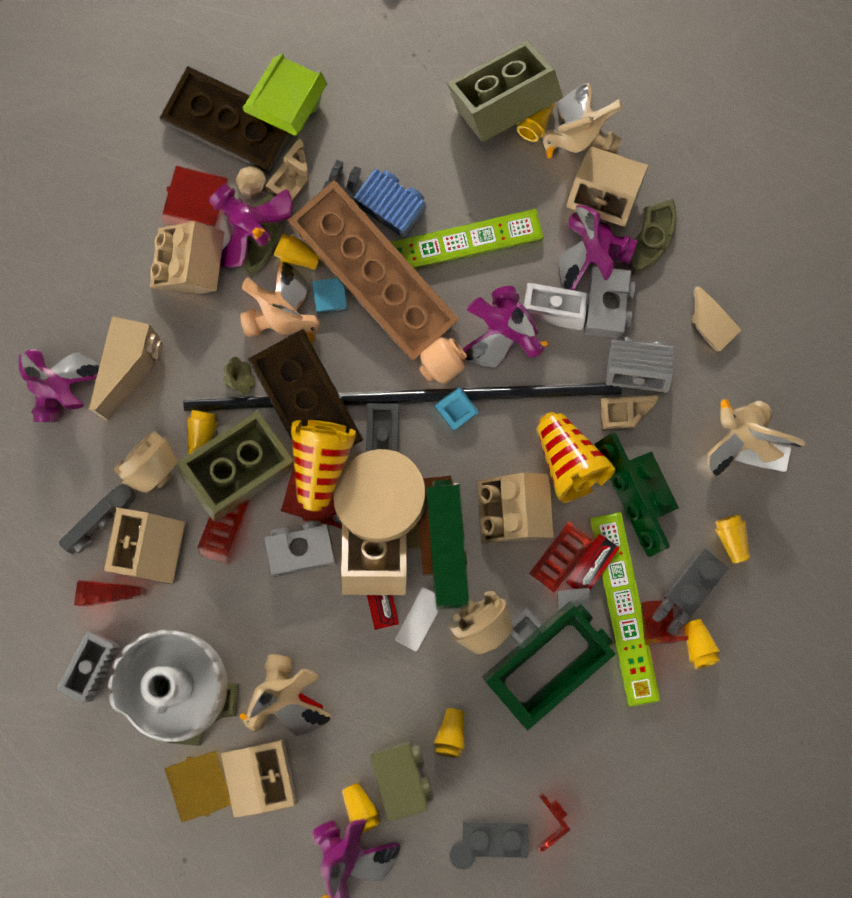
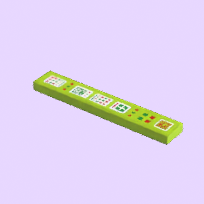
[391,209,544,270]
[589,512,661,707]

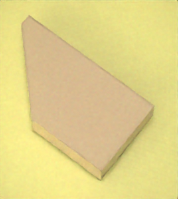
[600,395,659,431]

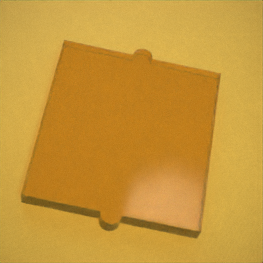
[164,751,231,823]

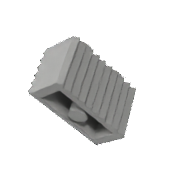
[606,337,675,393]
[56,631,121,703]

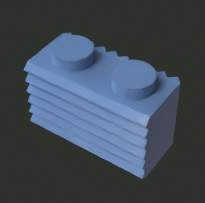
[354,168,426,238]

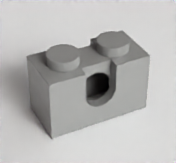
[584,266,635,338]
[264,521,336,577]

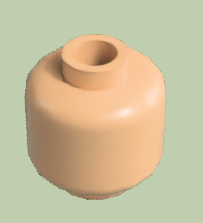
[420,337,467,384]

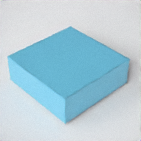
[312,278,348,314]
[435,386,479,431]

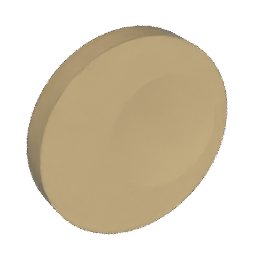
[334,449,427,542]

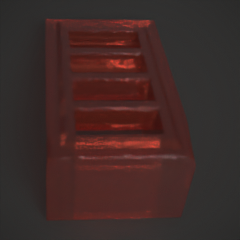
[197,500,249,564]
[529,521,593,593]
[74,580,146,607]

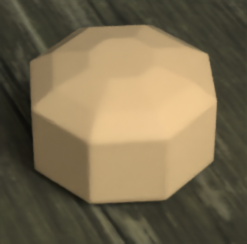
[236,166,267,199]

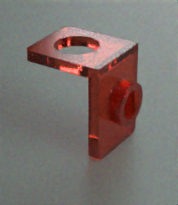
[641,600,689,645]
[536,792,571,853]

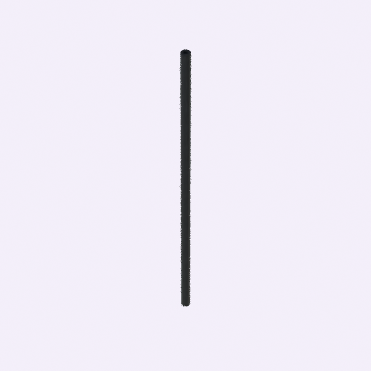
[183,383,622,411]

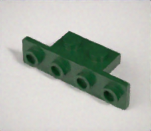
[595,433,679,557]

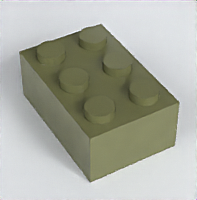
[447,40,563,142]
[177,410,294,522]
[370,740,434,822]

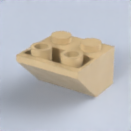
[566,146,649,227]
[150,221,225,294]
[477,472,554,544]
[104,507,186,584]
[221,739,298,818]

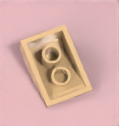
[89,316,163,420]
[341,523,407,595]

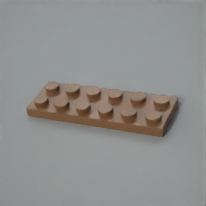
[287,180,459,362]

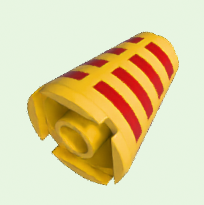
[536,412,615,503]
[291,420,356,511]

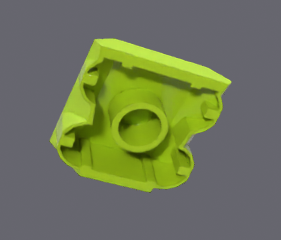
[243,53,327,136]

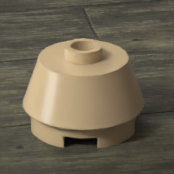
[113,430,178,493]
[448,591,513,655]

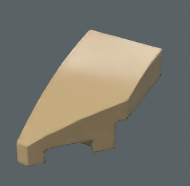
[265,139,308,205]
[691,287,742,352]

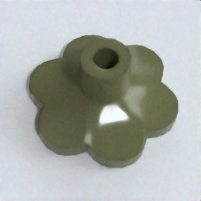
[223,356,255,395]

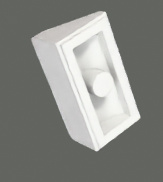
[524,283,589,330]

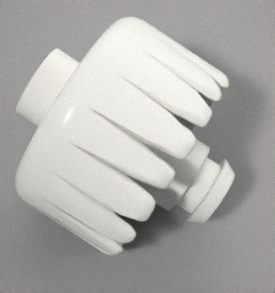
[109,630,228,742]

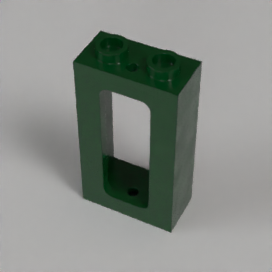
[427,480,469,610]
[482,602,616,731]

